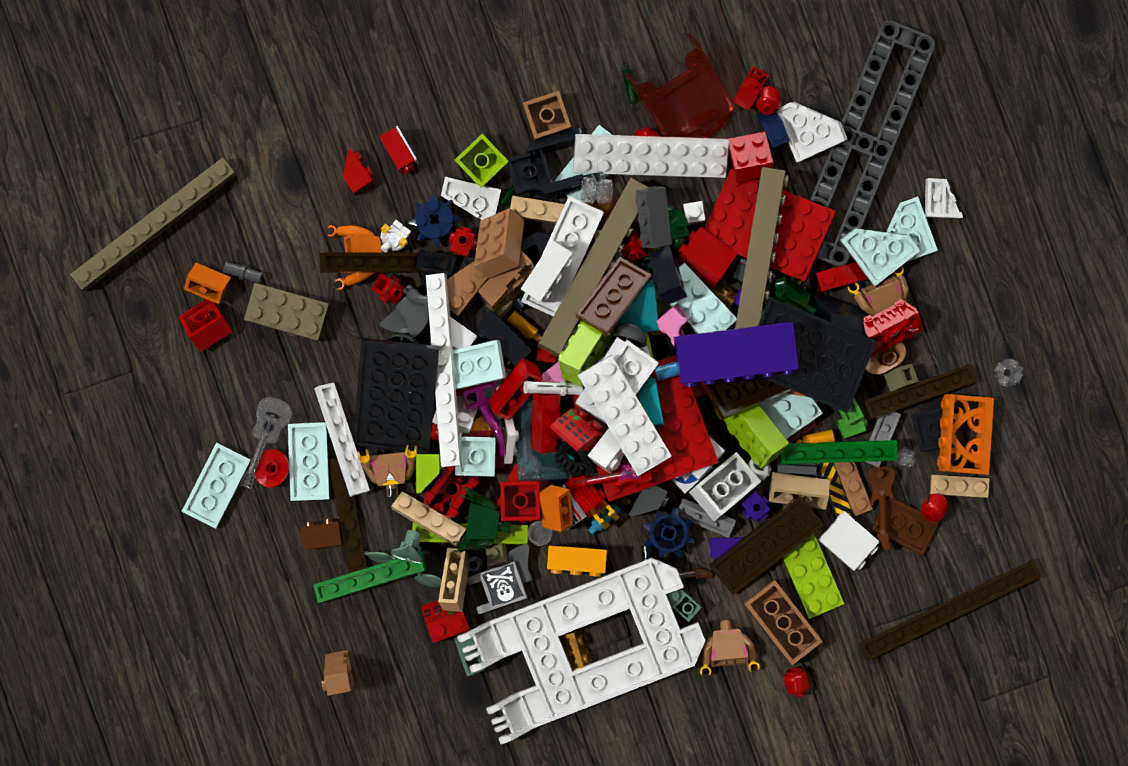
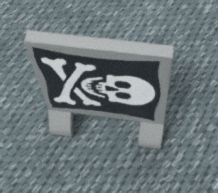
[467,561,528,614]

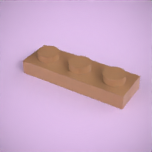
[834,462,873,516]

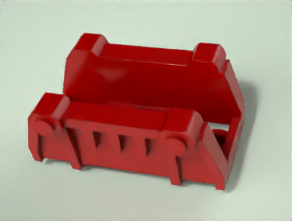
[863,299,923,356]
[423,466,479,519]

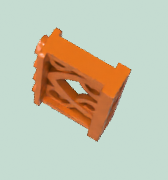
[937,394,994,475]

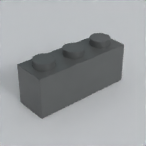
[636,186,672,248]

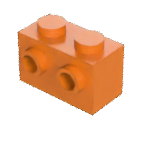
[184,263,231,304]
[539,485,573,532]

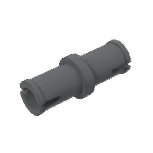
[223,261,263,284]

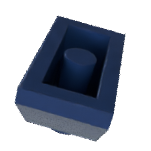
[756,112,790,151]

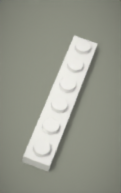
[314,383,370,497]

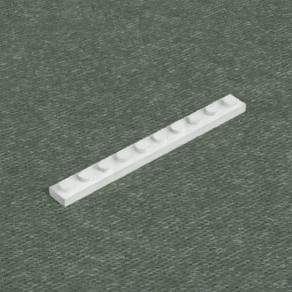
[426,273,462,467]

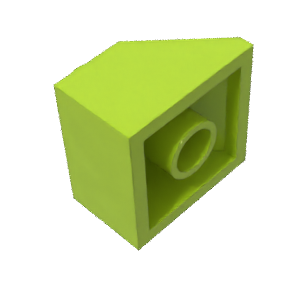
[454,134,509,188]
[416,454,445,493]

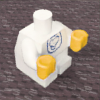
[380,220,411,253]

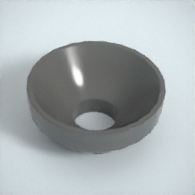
[611,323,646,347]

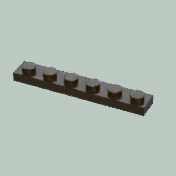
[319,252,424,273]
[863,364,977,420]
[328,459,368,574]

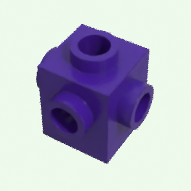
[740,491,770,522]

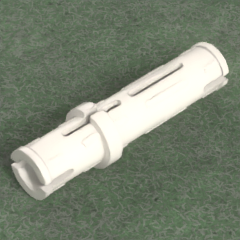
[523,381,583,396]

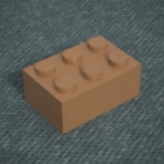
[474,208,524,278]

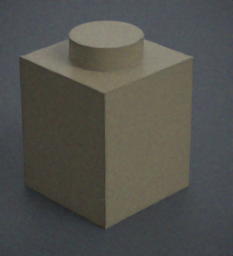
[884,364,919,392]

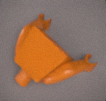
[328,225,391,290]

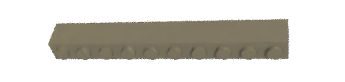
[70,157,237,291]
[735,167,789,329]
[538,178,649,357]

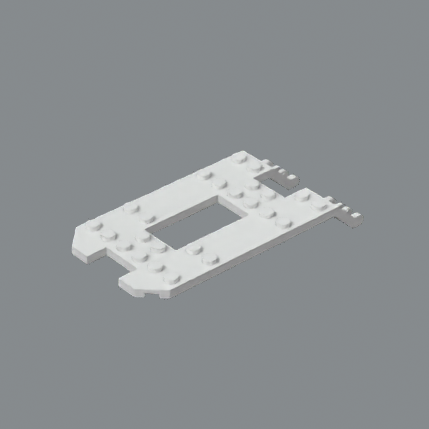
[457,557,705,744]

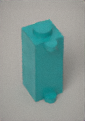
[638,376,665,428]

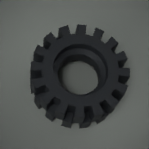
[554,441,592,477]

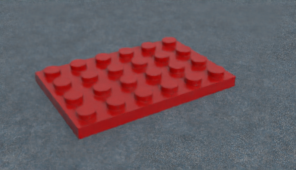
[705,169,836,283]

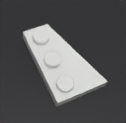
[441,177,501,220]

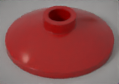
[254,449,289,488]

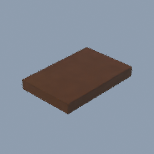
[871,497,940,556]

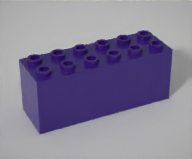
[673,322,799,387]

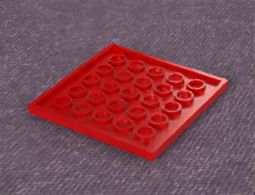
[571,355,719,503]

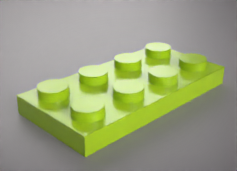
[782,534,844,619]

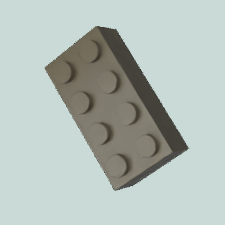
[244,283,330,342]

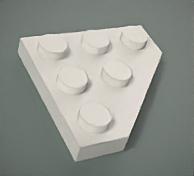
[777,102,848,163]

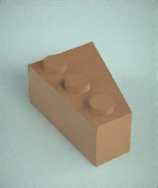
[478,250,535,313]
[447,261,489,317]
[322,650,355,696]

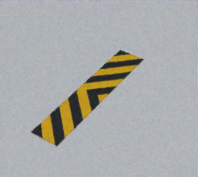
[818,463,852,516]

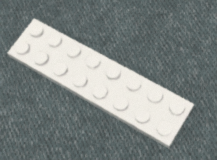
[573,134,729,178]

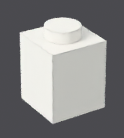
[682,201,705,225]

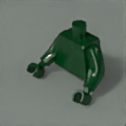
[643,205,689,269]
[773,275,817,315]
[453,487,511,553]

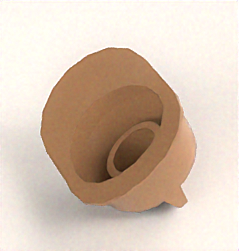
[865,342,906,375]

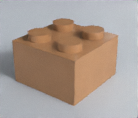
[523,91,571,140]

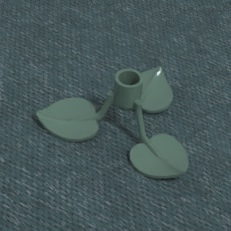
[364,530,442,588]

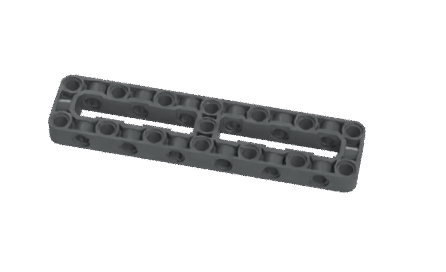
[809,20,935,267]

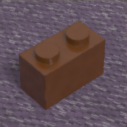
[300,518,343,550]

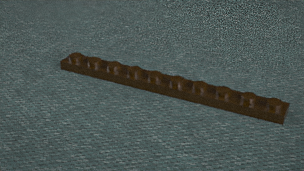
[859,559,1041,661]

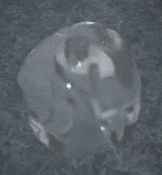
[895,447,917,469]

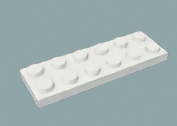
[521,196,604,316]
[578,355,671,476]

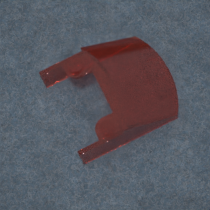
[625,33,736,138]

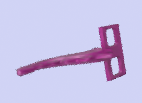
[462,381,506,457]

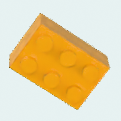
[547,545,607,577]

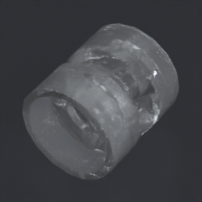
[581,177,613,204]
[528,521,553,546]

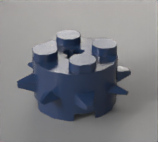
[409,194,461,247]
[643,508,694,559]

